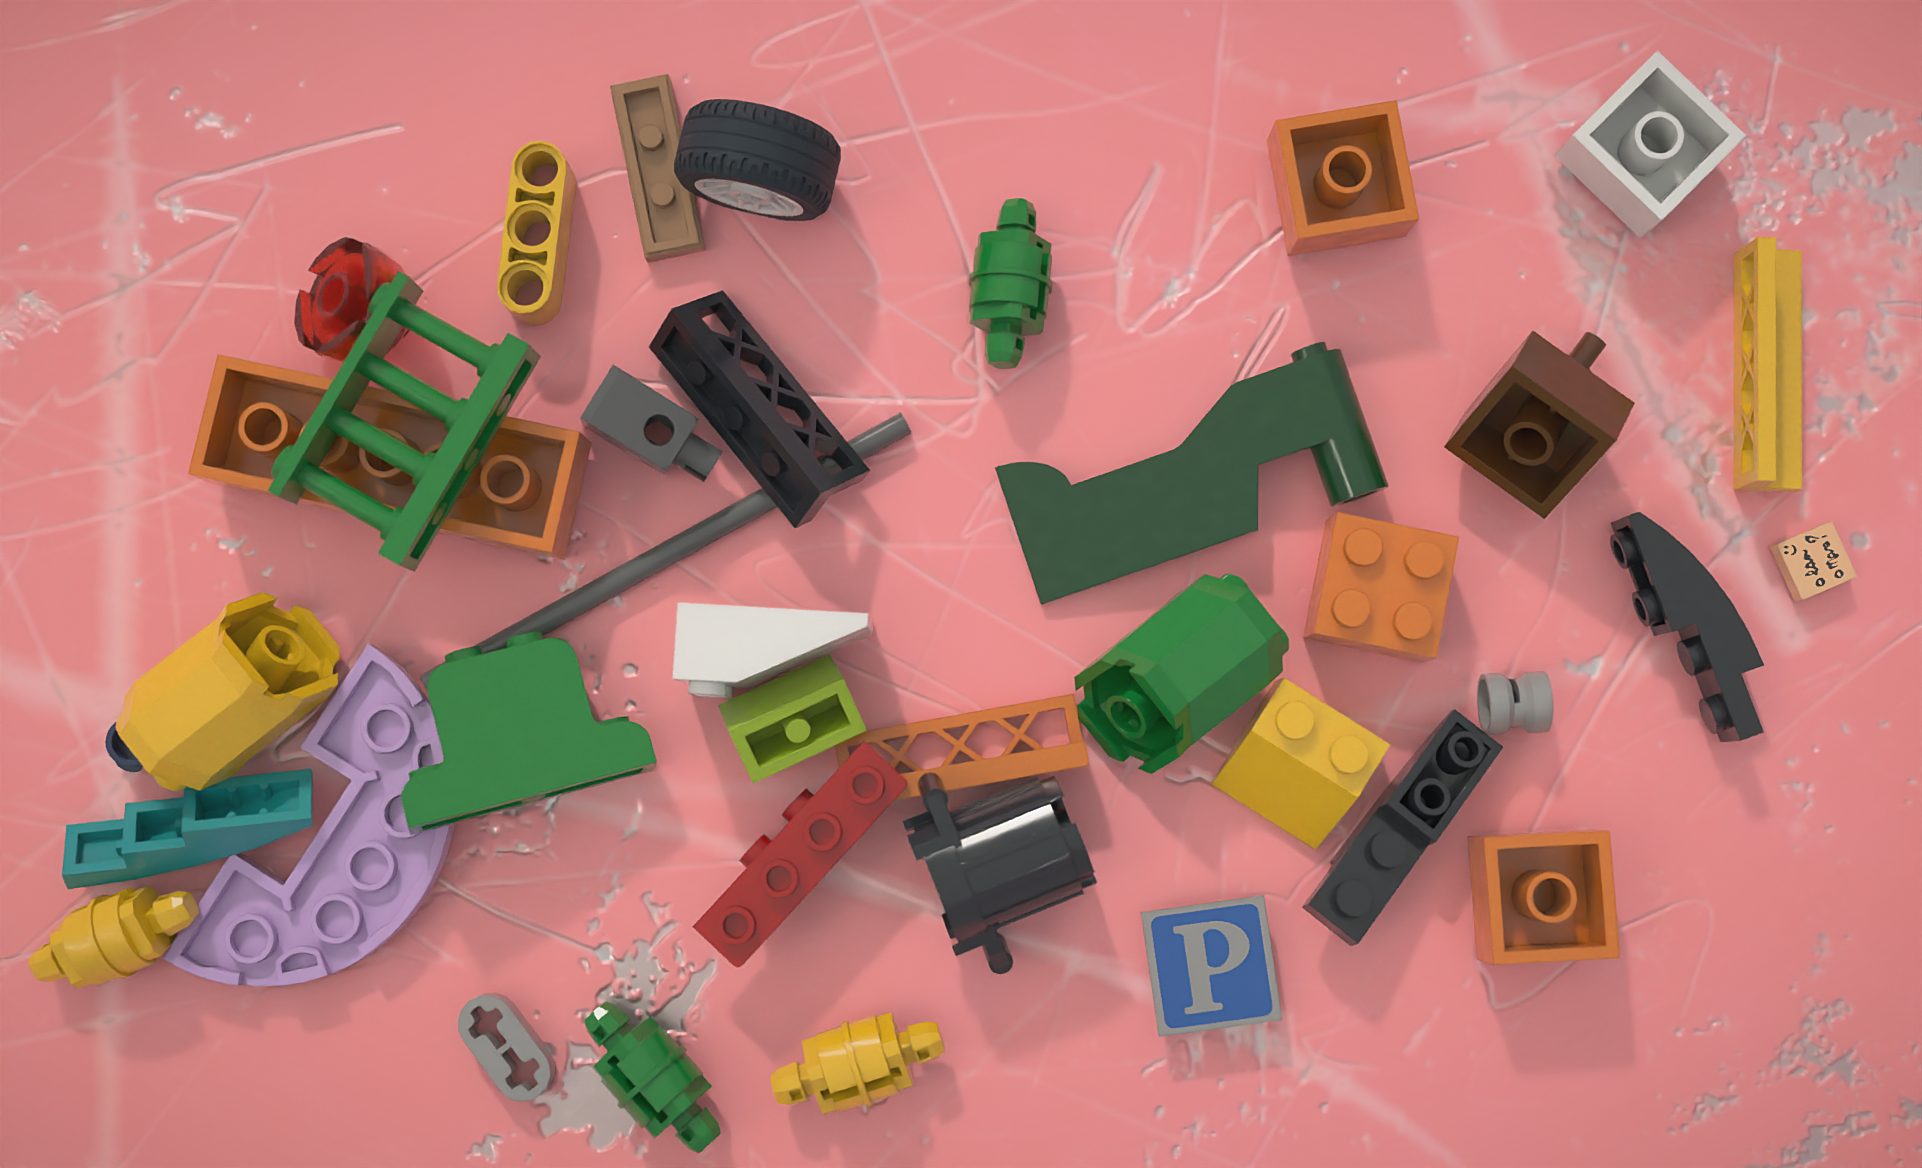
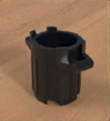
[902,772,1098,974]

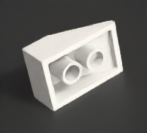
[672,602,873,699]

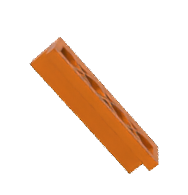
[835,694,1089,801]

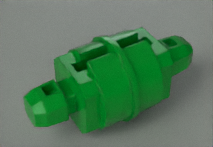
[969,198,1053,369]
[584,1001,721,1154]

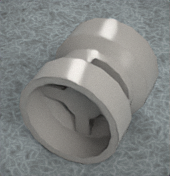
[1477,671,1553,735]

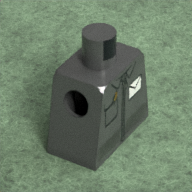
[580,365,723,482]

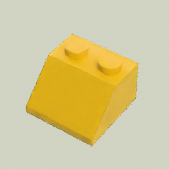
[1211,678,1391,850]

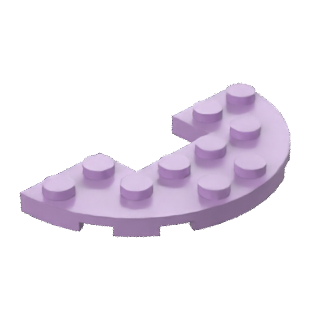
[163,643,454,987]

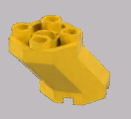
[116,592,340,791]

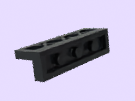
[649,290,870,528]

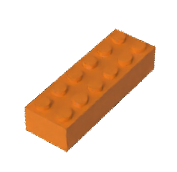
[188,354,592,560]

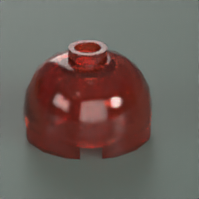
[294,237,409,362]

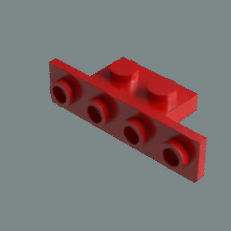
[692,741,908,967]

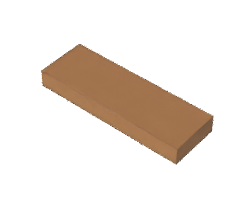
[610,74,706,263]

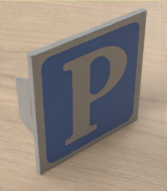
[1141,895,1282,1037]

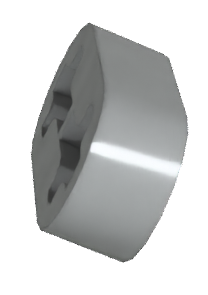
[458,993,556,1102]

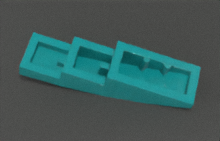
[62,769,313,890]

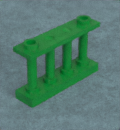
[267,271,541,572]

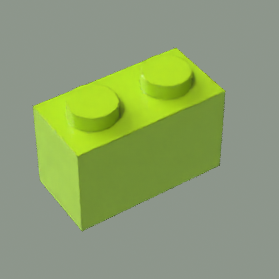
[718,654,867,784]

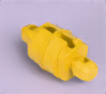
[28,885,199,989]
[770,1012,946,1115]

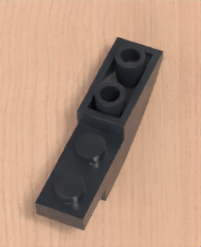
[1610,512,1764,742]
[1302,709,1503,946]

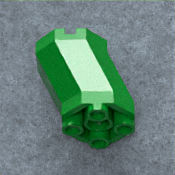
[1074,573,1289,774]

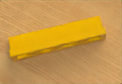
[1733,237,1802,492]

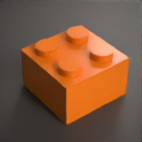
[1266,100,1419,256]
[1303,512,1459,663]
[1467,829,1620,965]

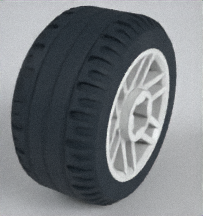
[674,99,841,221]

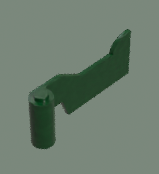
[995,342,1389,605]

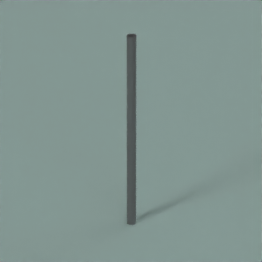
[420,412,912,690]

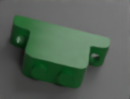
[401,631,657,835]

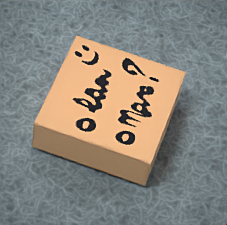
[1770,521,1858,602]

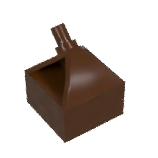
[1444,330,1635,519]

